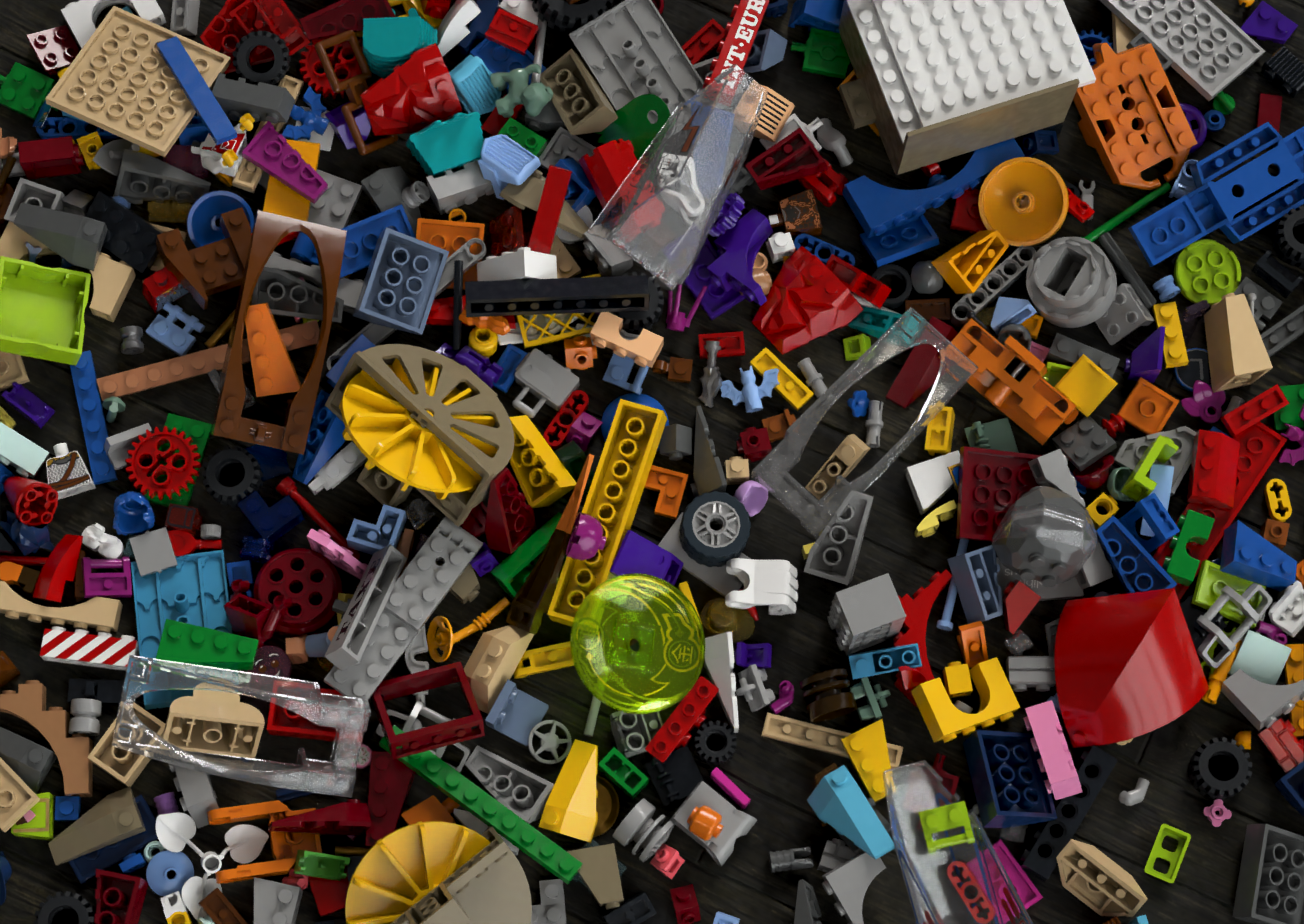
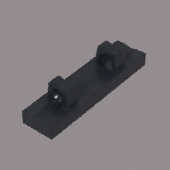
[67,679,144,705]

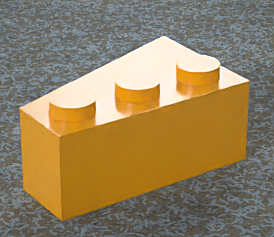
[931,230,1009,294]

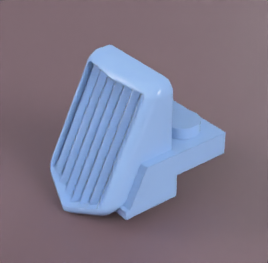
[478,134,541,200]

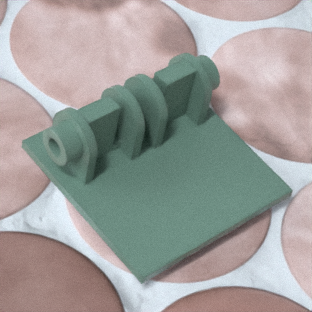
[964,417,1019,453]

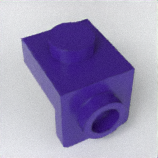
[470,542,499,577]
[734,642,772,669]

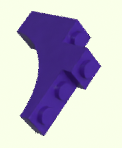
[707,208,773,306]

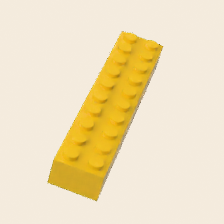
[547,399,667,633]

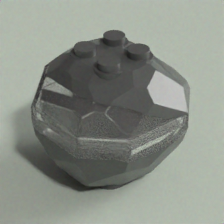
[992,486,1097,587]

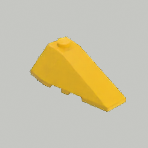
[539,739,598,843]

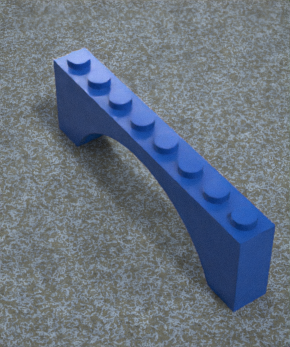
[842,138,1025,237]

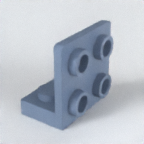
[485,680,549,746]

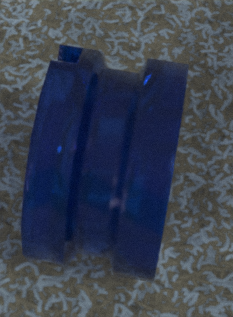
[239,536,274,564]

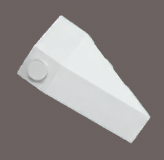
[700,632,739,733]

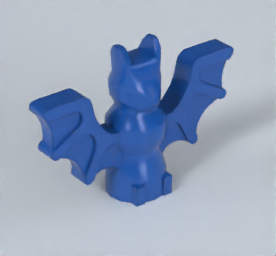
[282,86,330,141]

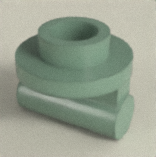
[102,396,126,423]

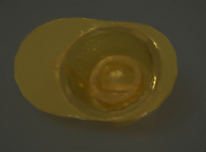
[701,598,755,643]

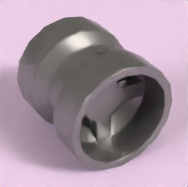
[120,326,144,355]

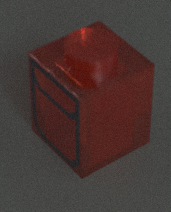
[165,503,202,536]

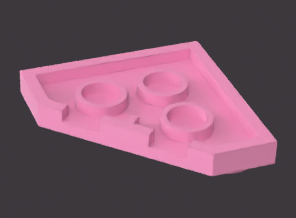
[307,528,368,580]

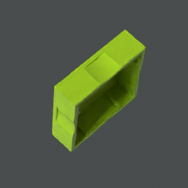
[0,256,91,366]

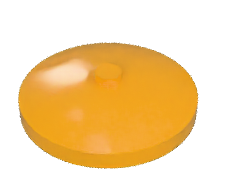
[978,157,1069,247]

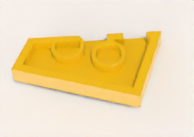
[841,719,895,802]

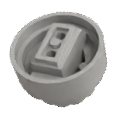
[1026,237,1117,328]

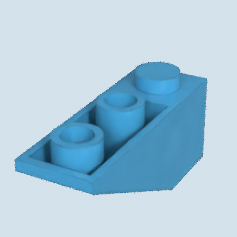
[848,643,922,679]

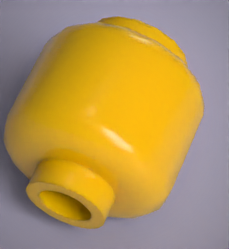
[468,327,498,358]

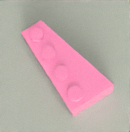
[1023,700,1082,801]

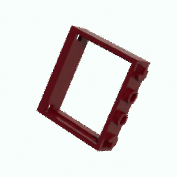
[372,661,485,760]

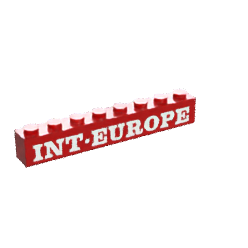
[702,0,770,107]

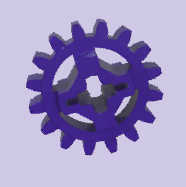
[704,193,745,237]

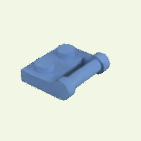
[603,353,649,395]

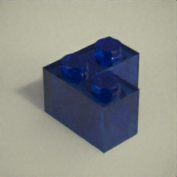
[238,491,304,546]

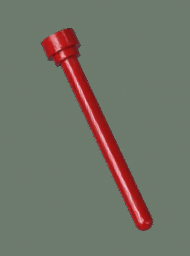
[276,476,361,560]

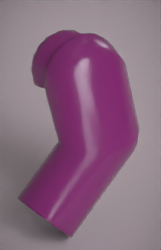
[1254,620,1287,645]

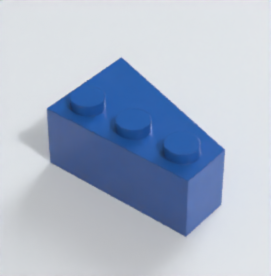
[788,0,844,33]
[1220,520,1297,592]

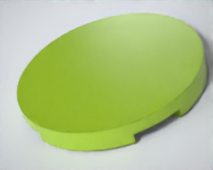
[1174,239,1241,306]

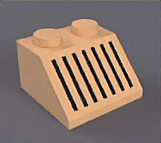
[732,82,795,142]

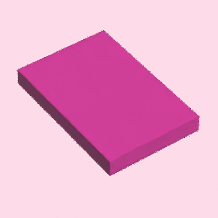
[962,839,1043,924]

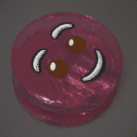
[248,645,292,691]

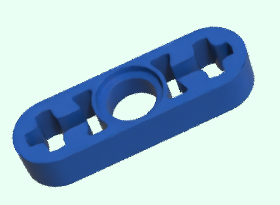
[794,233,855,266]

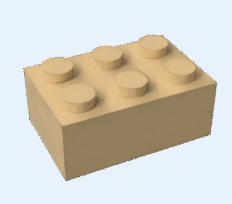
[87,700,166,787]

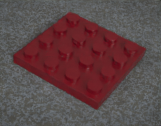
[956,446,1043,543]

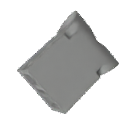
[670,781,757,867]

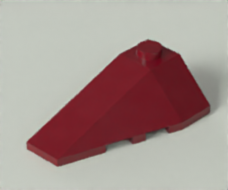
[885,316,958,409]
[485,468,537,555]
[268,799,371,836]

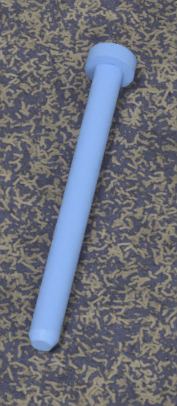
[936,539,969,631]

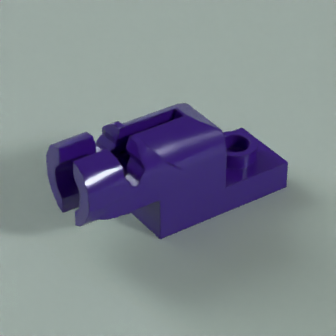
[436,343,504,388]

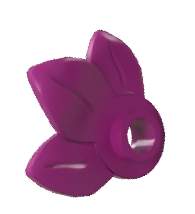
[1181,380,1226,423]

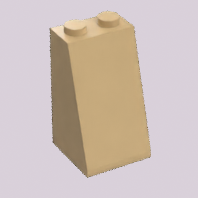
[1204,293,1273,393]

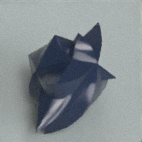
[0,511,55,556]

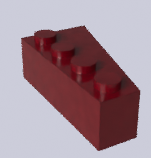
[365,751,415,848]
[94,869,148,924]

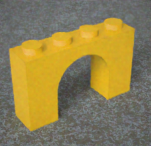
[911,657,1020,743]

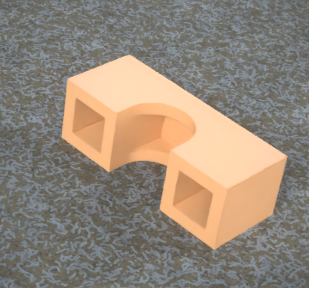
[590,312,664,368]

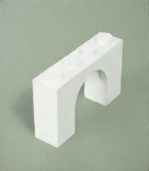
[61,0,166,49]

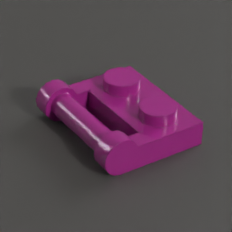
[81,557,132,598]

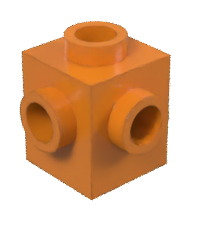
[564,336,597,370]

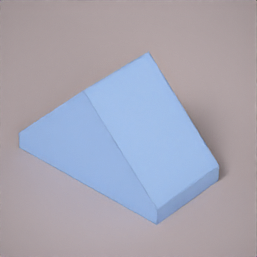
[990,297,1037,335]

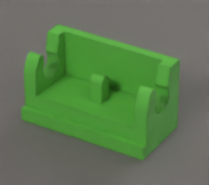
[294,850,350,881]

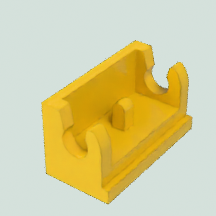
[925,405,955,456]

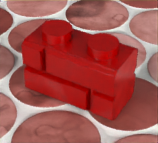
[1258,718,1304,773]

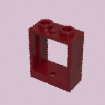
[18,136,84,180]

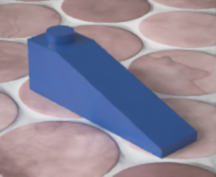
[292,390,346,485]

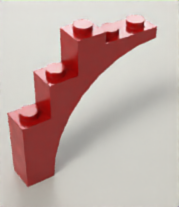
[892,569,953,709]

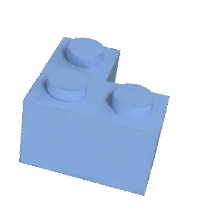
[346,504,407,555]

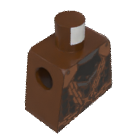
[767,189,822,237]

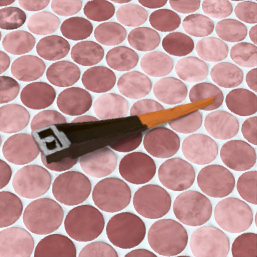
[506,454,594,634]

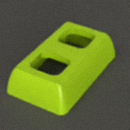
[1144,824,1191,883]

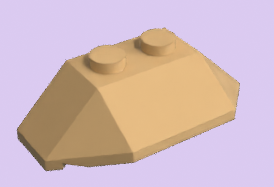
[464,625,534,714]
[1056,839,1148,917]

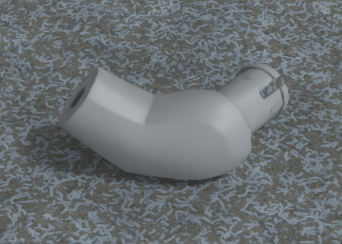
[817,118,854,167]

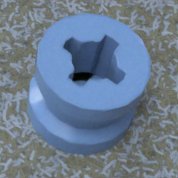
[1152,275,1181,302]

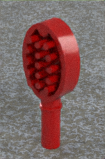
[168,530,222,557]

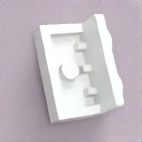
[1268,580,1304,638]

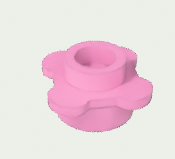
[1203,799,1232,827]

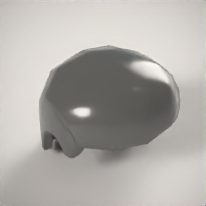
[911,260,944,294]
[997,324,1031,359]

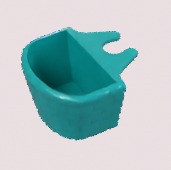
[363,8,438,78]
[406,112,484,179]

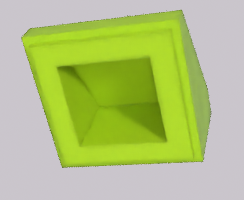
[843,334,872,361]

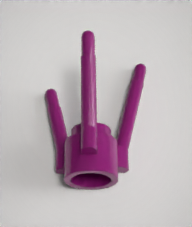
[666,283,707,332]

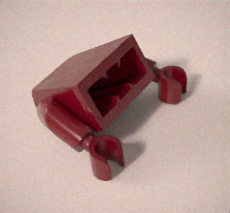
[224,579,292,650]

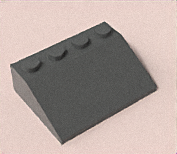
[1232,824,1304,924]

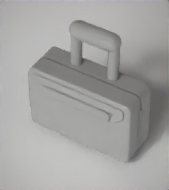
[512,348,580,418]

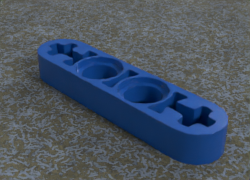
[36,117,119,140]

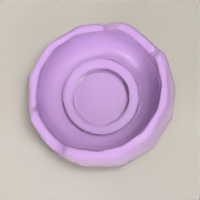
[734,480,768,517]

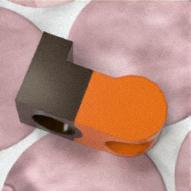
[0,561,41,597]

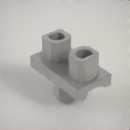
[736,664,775,712]

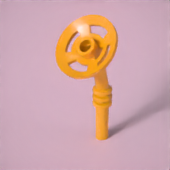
[427,597,511,662]

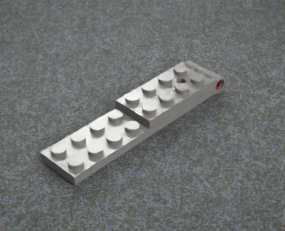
[324,517,484,708]

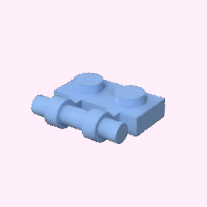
[145,302,205,356]

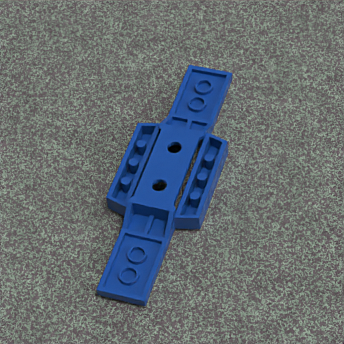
[1128,122,1304,267]

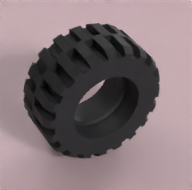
[531,0,613,34]

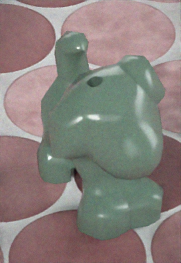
[491,64,553,118]

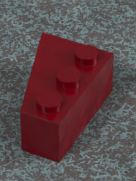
[745,127,828,190]

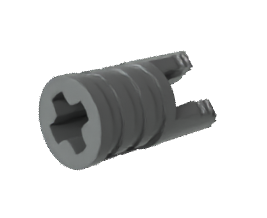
[768,847,814,873]

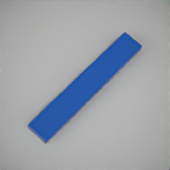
[157,36,237,145]

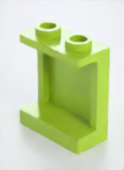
[1120,435,1179,502]

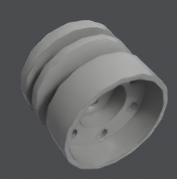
[613,798,675,863]

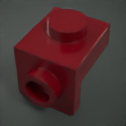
[670,884,701,924]

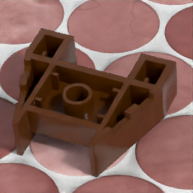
[156,207,251,310]

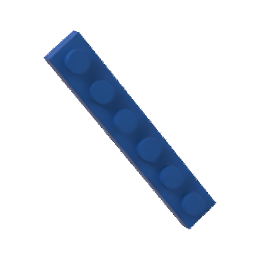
[70,350,118,485]

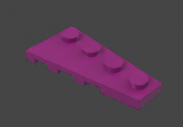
[242,121,328,204]

